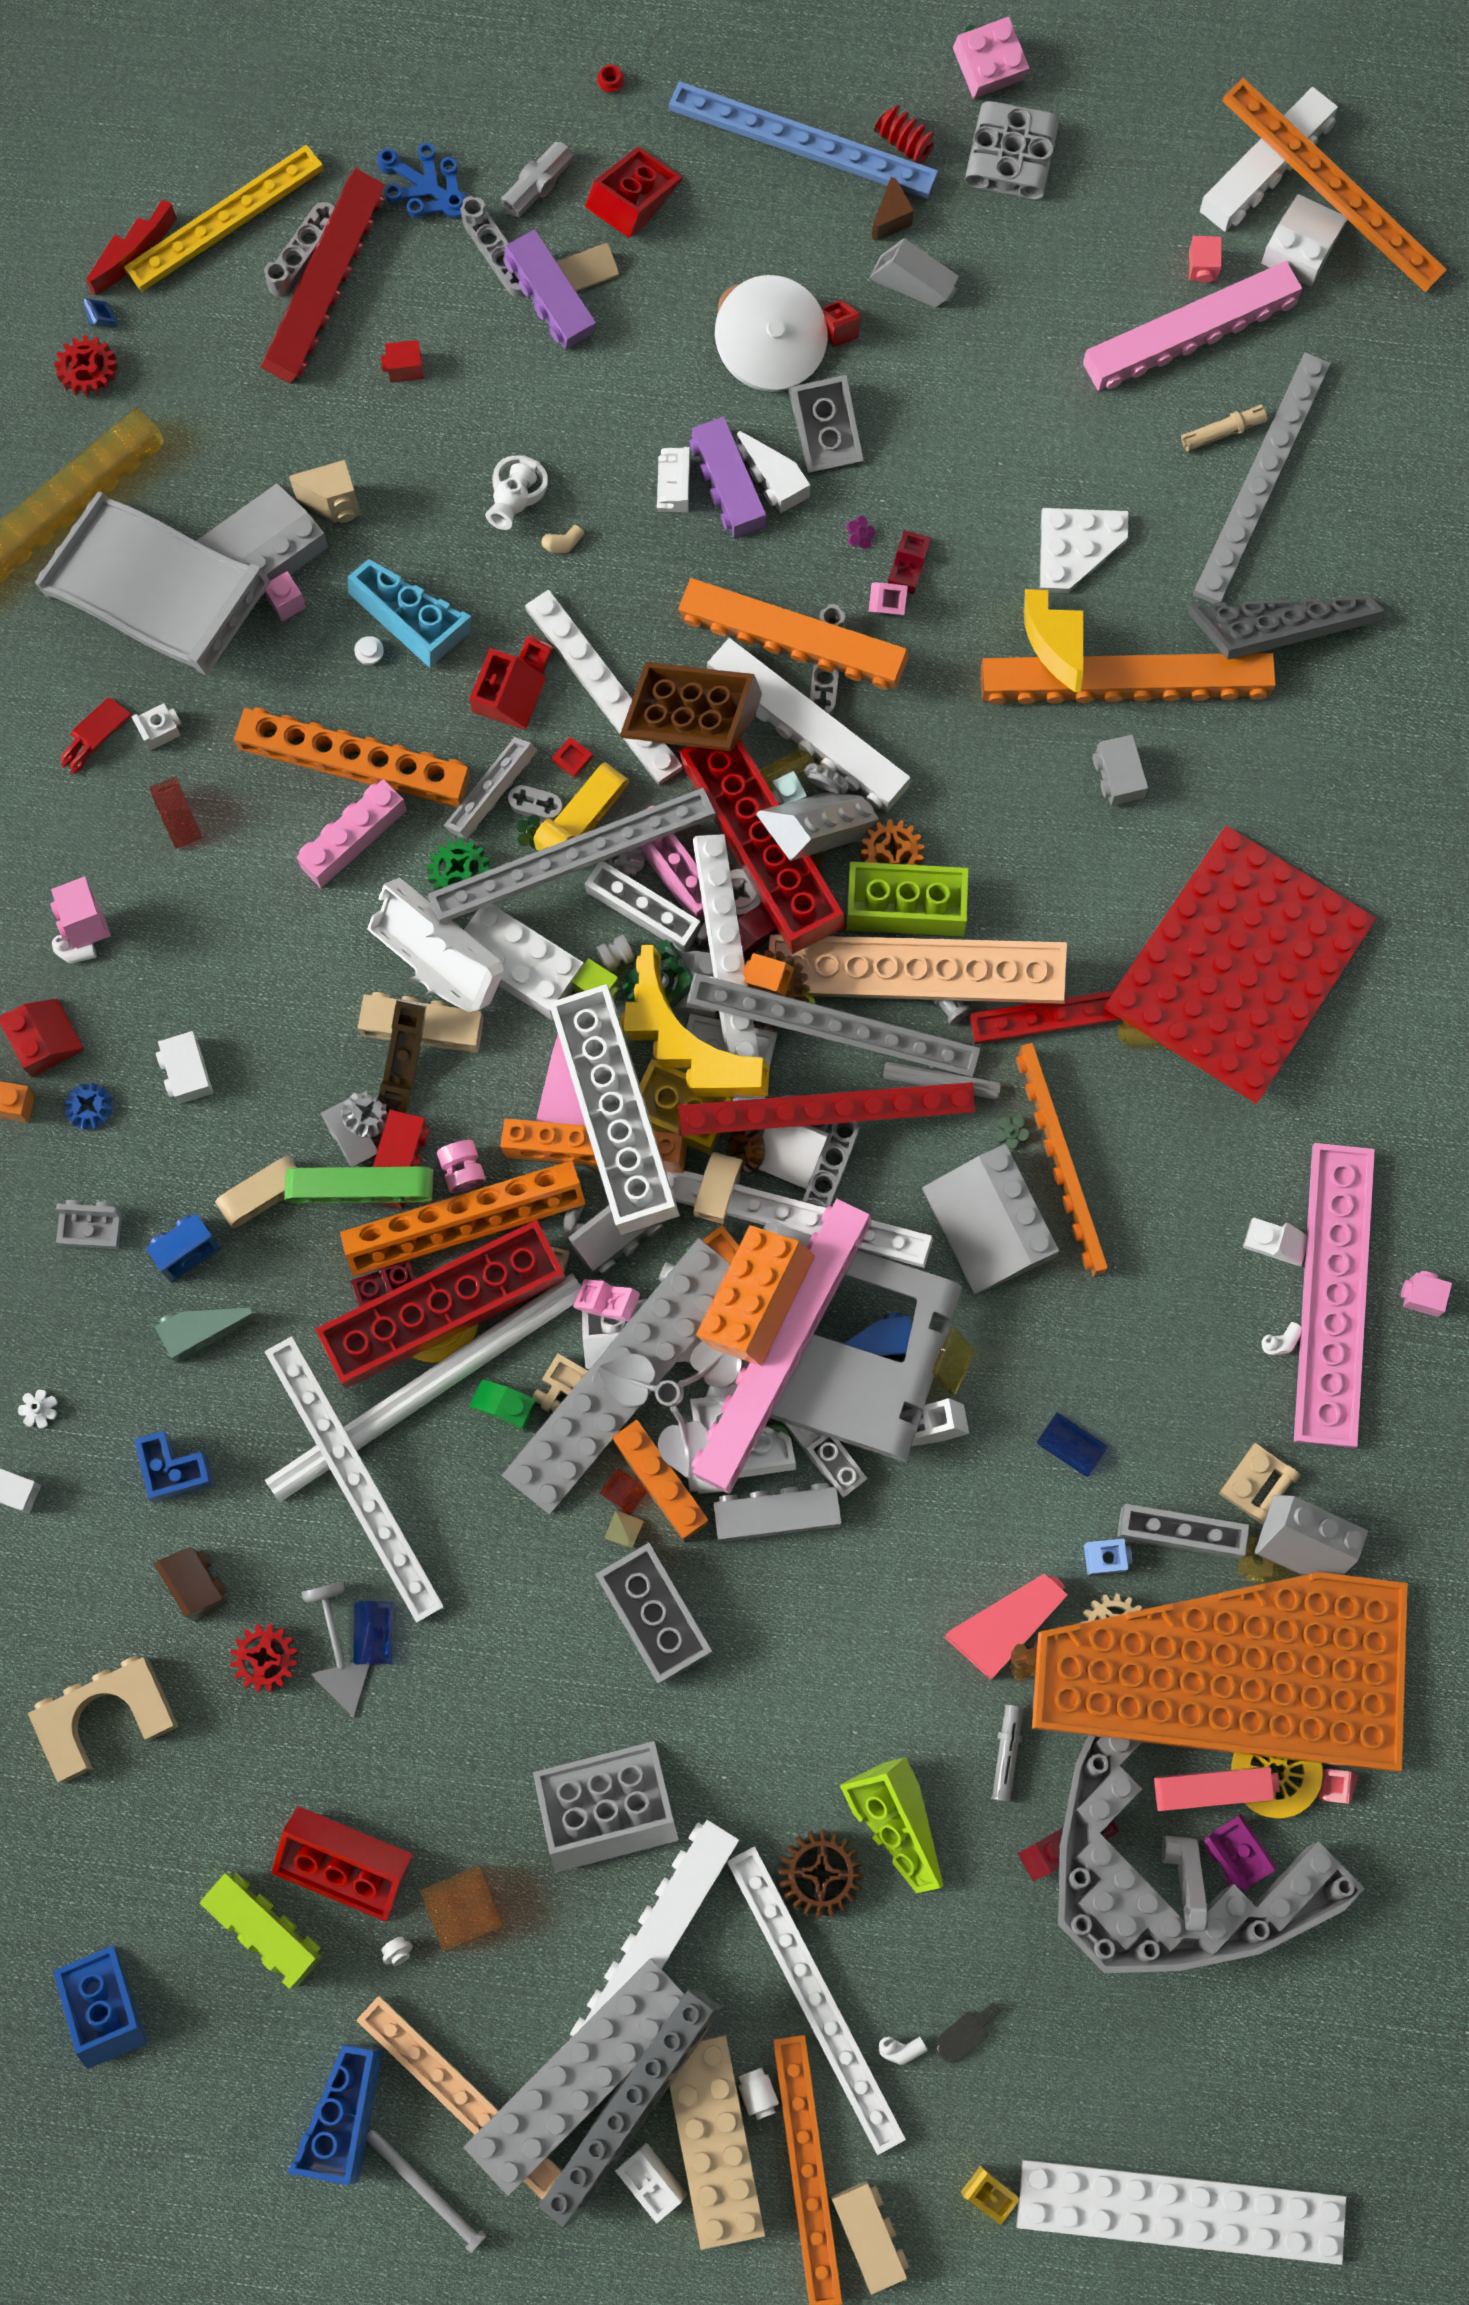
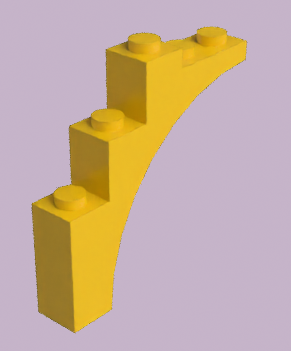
[620,945,770,1097]

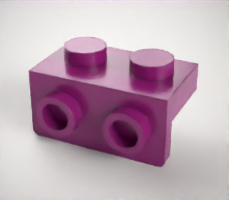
[1204,1814,1278,1893]

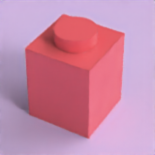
[1189,236,1221,283]

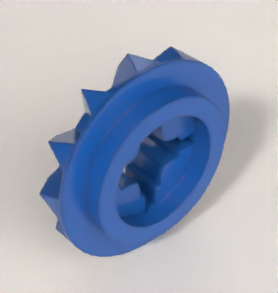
[64,1082,113,1130]

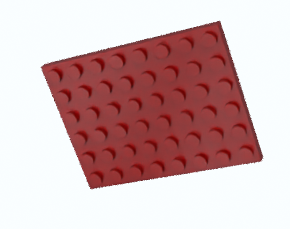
[1104,826,1377,1104]

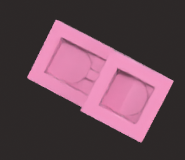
[573,1279,640,1321]

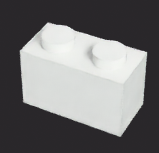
[156,1031,214,1104]

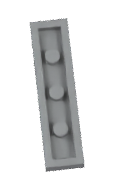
[444,737,538,840]

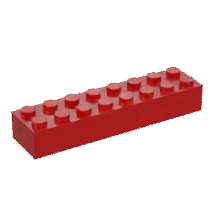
[680,739,845,954]
[315,1220,566,1389]

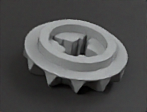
[804,763,849,794]
[341,1091,388,1138]

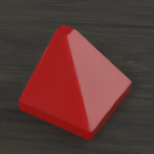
[519,634,554,674]

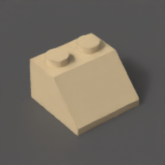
[289,460,361,523]

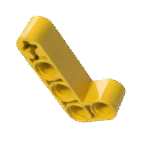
[534,762,629,851]

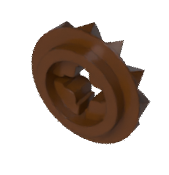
[726,1130,765,1173]

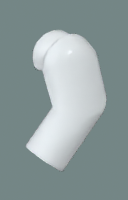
[52,935,97,964]
[1262,1322,1302,1356]
[879,2037,927,2065]

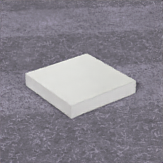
[759,1126,829,1189]

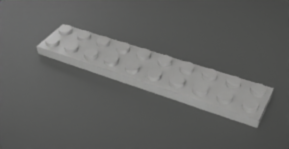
[502,1237,730,1515]

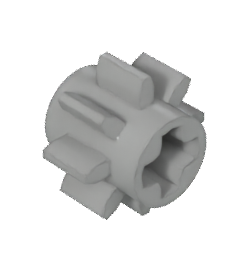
[608,847,645,877]

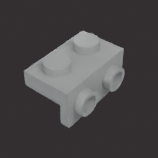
[56,1200,122,1249]

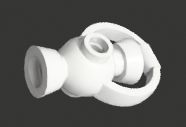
[485,455,548,530]

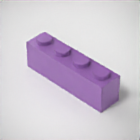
[503,229,596,350]
[689,417,766,538]

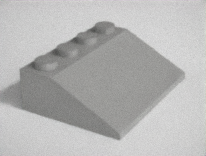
[196,483,329,596]
[922,1144,1059,1296]
[533,1741,679,1872]

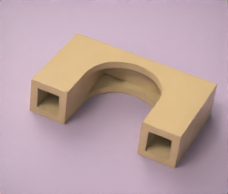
[28,1655,179,1783]

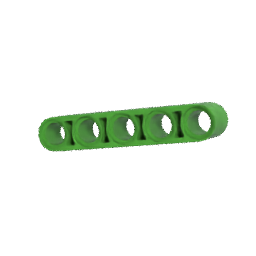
[285,1167,433,1204]

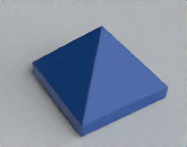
[83,298,118,327]

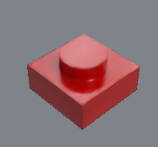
[552,737,593,779]

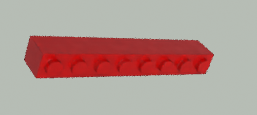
[260,167,385,383]

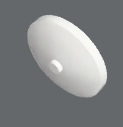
[715,275,828,392]

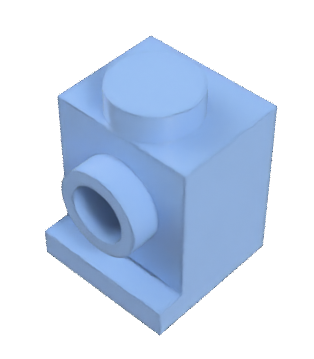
[1084,1539,1132,1576]

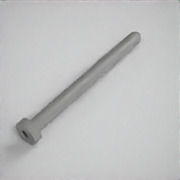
[367,2130,487,2253]

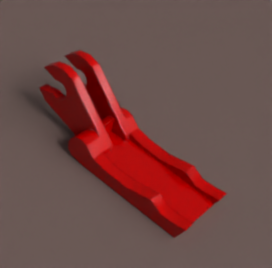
[60,697,133,774]

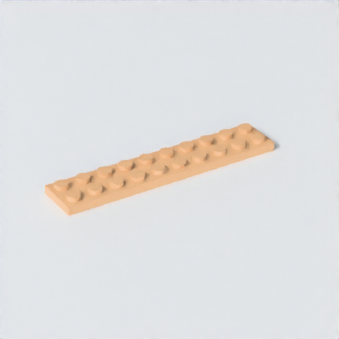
[769,935,1067,1004]

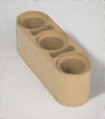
[215,1156,297,1228]

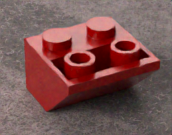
[469,648,546,730]

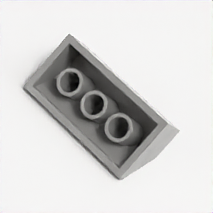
[756,792,879,861]

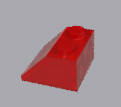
[0,998,85,1078]

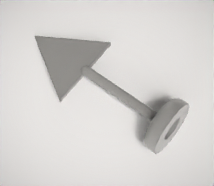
[301,1581,371,1718]

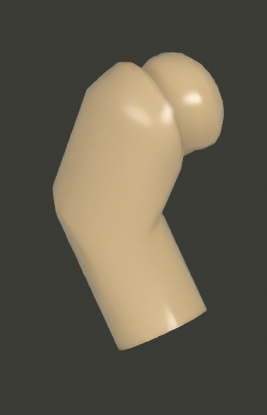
[541,525,585,554]

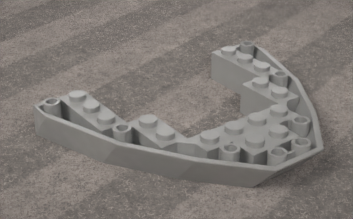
[1058,1736,1365,1974]

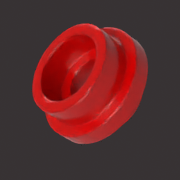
[597,64,624,93]

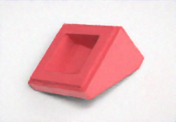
[1318,1768,1358,1804]

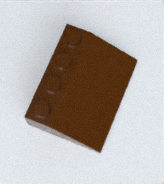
[620,662,762,751]

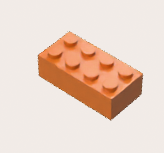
[696,1225,815,1366]

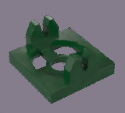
[622,939,693,1009]

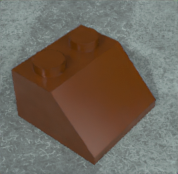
[153,1547,228,1622]

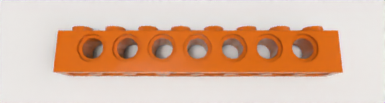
[234,708,470,808]
[340,1160,586,1277]

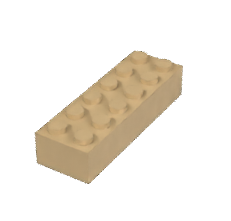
[670,2034,765,2250]

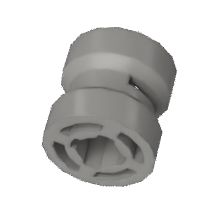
[596,934,635,972]

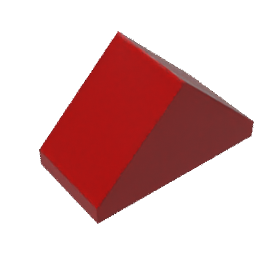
[821,299,860,348]

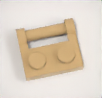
[1219,1443,1300,1525]

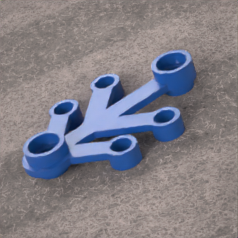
[377,143,467,219]

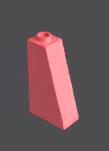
[944,1574,1067,1680]
[1154,1766,1280,1811]

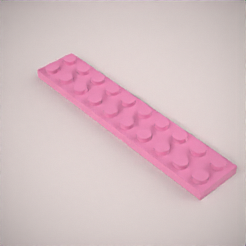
[1294,1143,1375,1448]

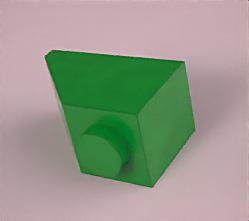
[469,1379,537,1433]

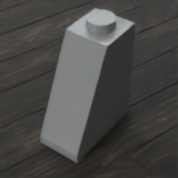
[869,238,959,307]

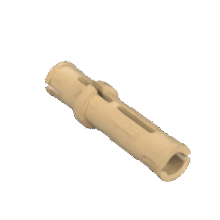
[1181,404,1267,452]

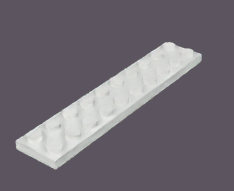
[1016,2159,1346,2265]

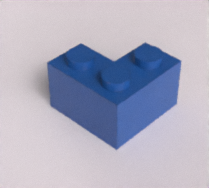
[134,1431,215,1503]

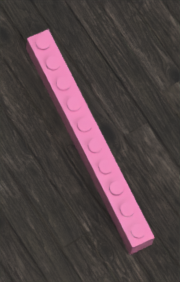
[692,1199,872,1494]

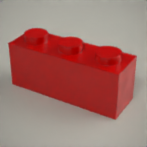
[373,1110,430,1210]

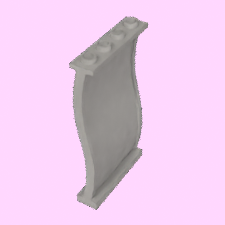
[35,491,270,676]

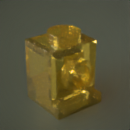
[1237,1536,1273,1584]

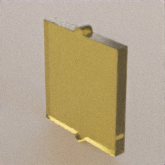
[932,1327,974,1395]

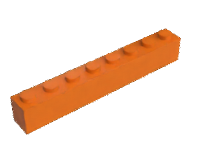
[678,578,909,690]

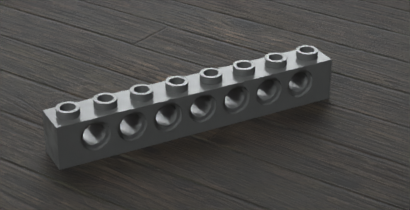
[538,1988,723,2228]

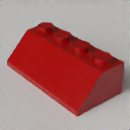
[271,1806,413,1922]

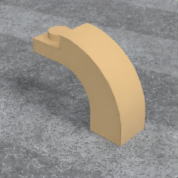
[693,1152,743,1224]

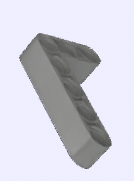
[782,1095,859,1208]

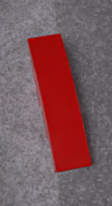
[86,199,177,296]

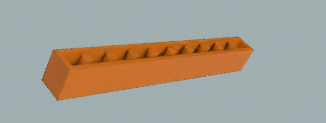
[981,653,1275,705]

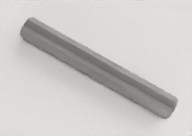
[883,1062,1001,1100]

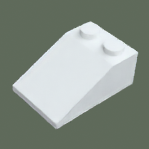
[1261,194,1347,287]

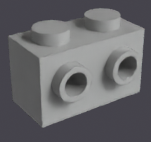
[1093,735,1148,806]

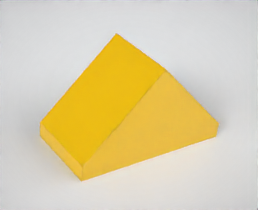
[961,2166,1019,2225]

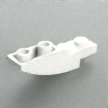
[782,1422,867,1498]

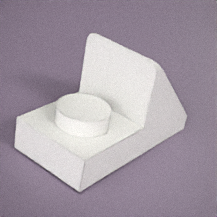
[1243,1217,1307,1267]

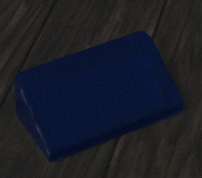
[1037,1412,1108,1477]
[354,1601,393,1665]

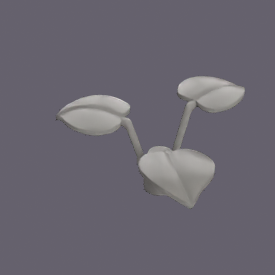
[599,1341,742,1478]

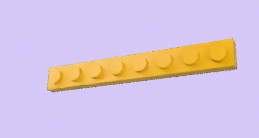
[124,145,324,292]

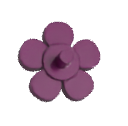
[846,516,875,549]

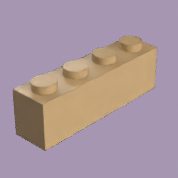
[358,992,484,1053]

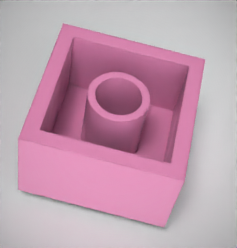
[953,17,1029,99]

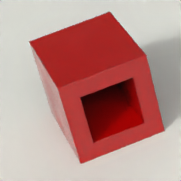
[381,340,424,383]

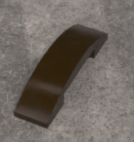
[378,999,427,1114]

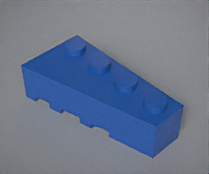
[287,2044,383,2185]

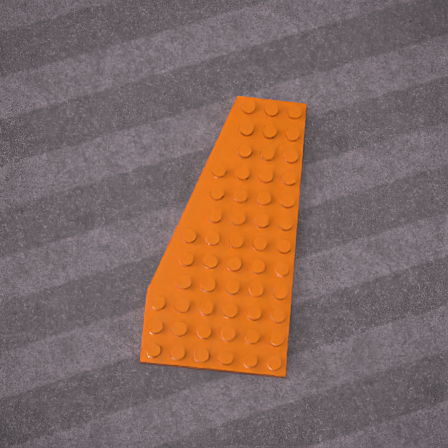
[1032,1572,1408,1772]

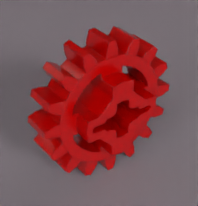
[54,335,118,397]
[230,1624,299,1692]

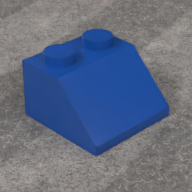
[146,1213,221,1283]

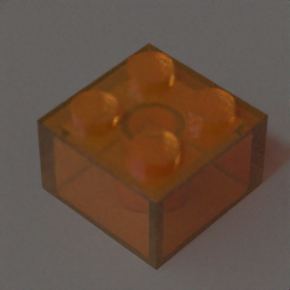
[420,1866,505,1951]

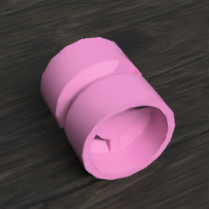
[437,1140,486,1194]

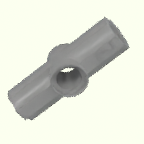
[501,142,574,217]

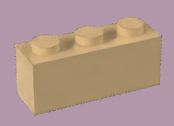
[831,2180,910,2295]

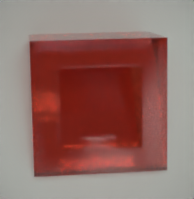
[599,1468,647,1515]

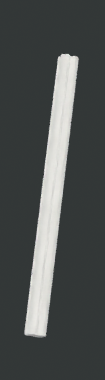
[265,1273,581,1502]

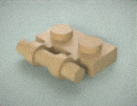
[532,1353,588,1412]

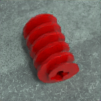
[874,104,934,164]

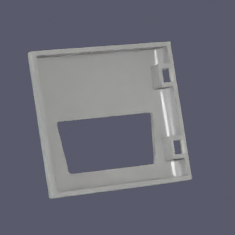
[707,1223,962,1462]

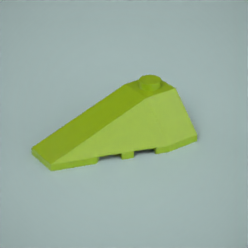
[840,1757,943,1893]

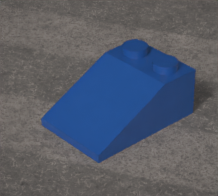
[53,1945,148,2070]

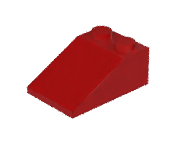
[585,146,682,238]

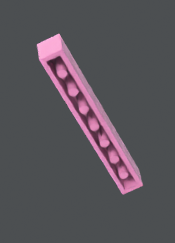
[1083,261,1302,392]

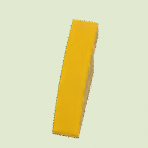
[1023,589,1083,692]

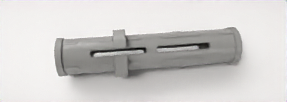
[991,1704,1025,1802]

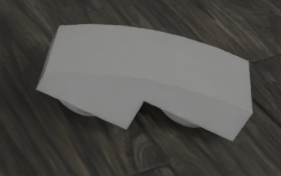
[321,1099,377,1167]

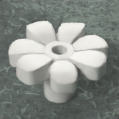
[18,1390,58,1429]

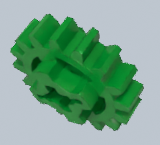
[426,838,490,891]

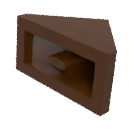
[872,177,914,241]

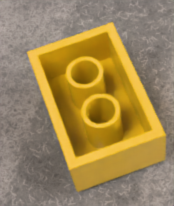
[640,1059,733,1156]

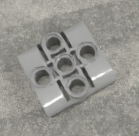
[964,101,1059,200]

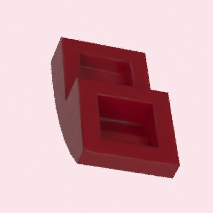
[888,530,931,594]

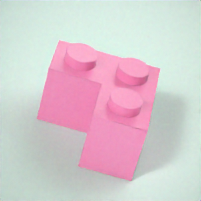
[50,876,111,949]

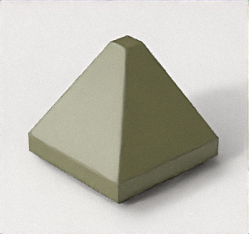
[604,1510,644,1550]

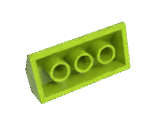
[846,862,968,937]

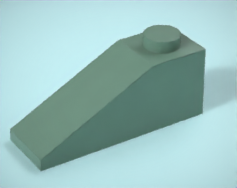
[155,1308,257,1363]

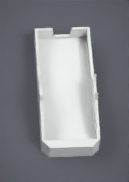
[367,877,504,1012]

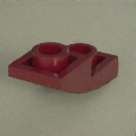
[350,1260,416,1307]

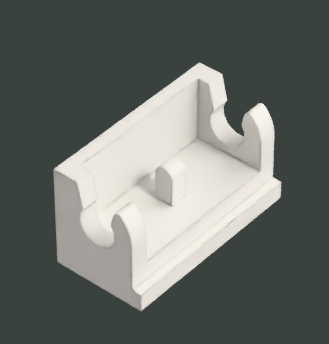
[657,447,690,512]
[615,2143,687,2223]

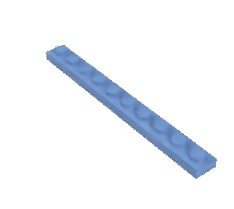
[669,81,938,200]

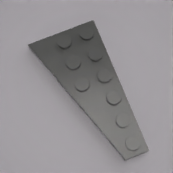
[1188,596,1384,660]

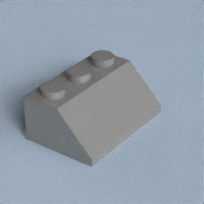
[569,1205,664,1277]
[1254,1495,1368,1575]

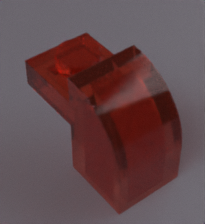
[149,776,203,849]

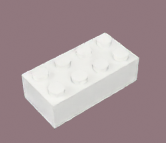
[464,904,584,1020]

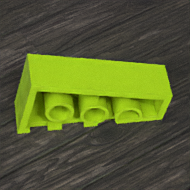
[199,1872,324,1989]

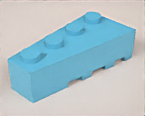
[348,559,471,668]

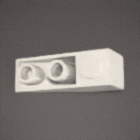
[736,431,810,513]

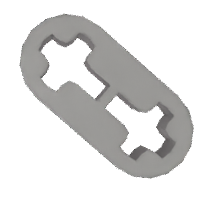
[508,785,563,821]

